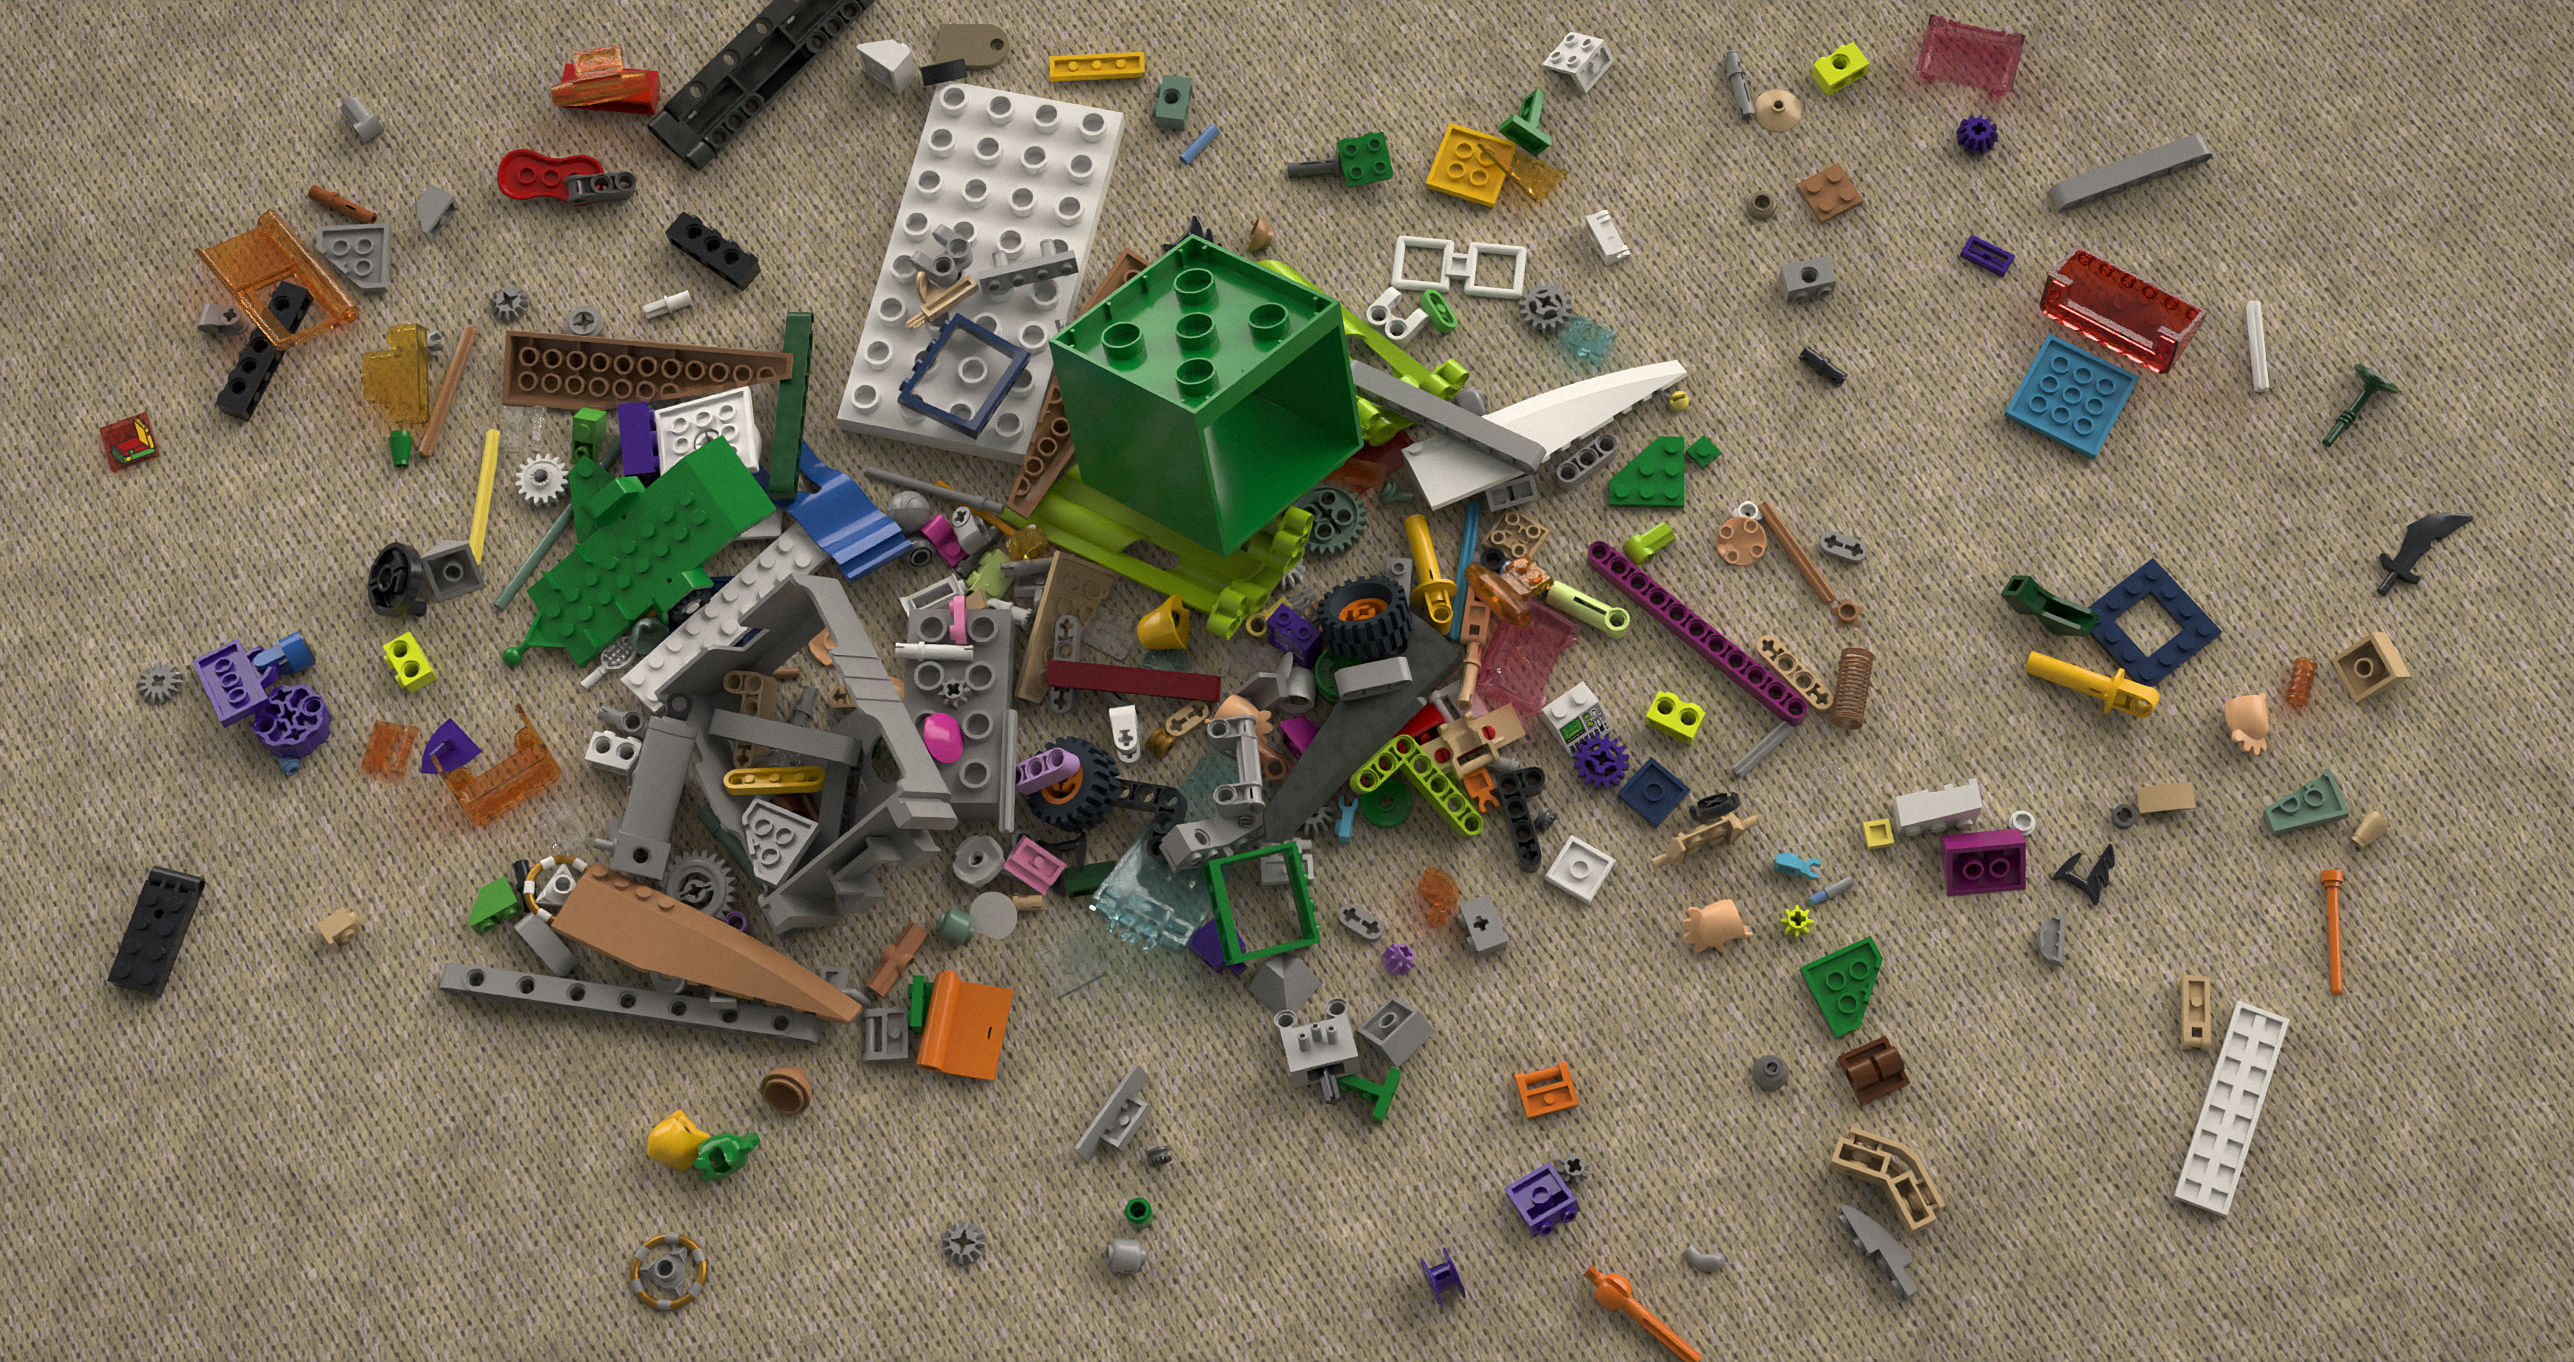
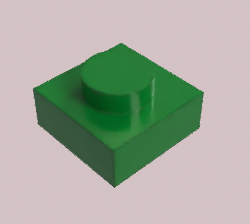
[1686,435,1721,470]

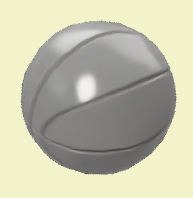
[887,491,931,535]

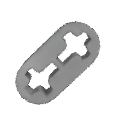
[1819,531,1867,564]
[1339,903,1384,942]

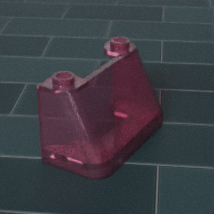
[1916,14,2026,97]
[1475,596,1579,716]

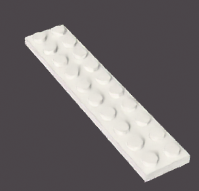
[620,522,831,716]

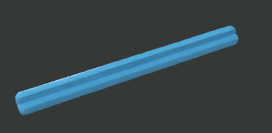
[1447,501,1481,642]

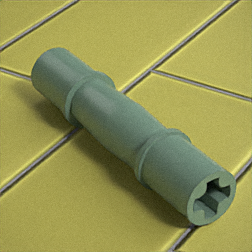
[696,803,764,890]

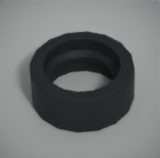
[920,58,968,86]

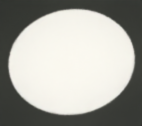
[1276,652,1293,683]
[970,892,1017,940]

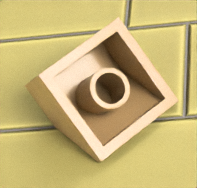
[2331,632,2411,703]

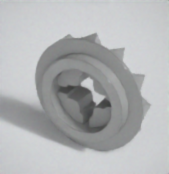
[490,284,529,322]
[565,306,605,337]
[942,1221,985,1265]

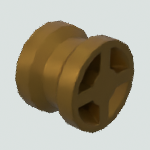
[1145,727,1177,759]

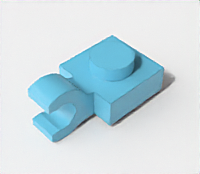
[1335,796,1358,844]
[1773,852,1822,880]

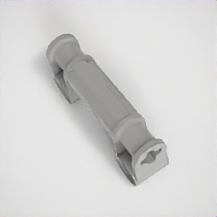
[1207,714,1265,818]

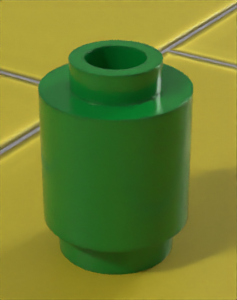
[1125,1198,1154,1230]

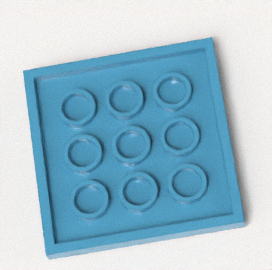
[2004,333,2139,460]

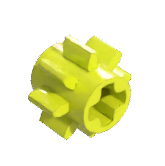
[1780,905,1814,940]

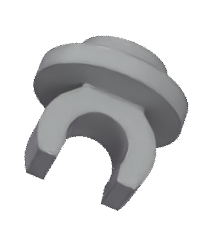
[418,331,444,357]

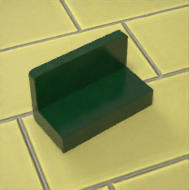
[1065,860,1121,898]

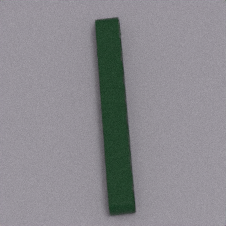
[769,312,814,500]

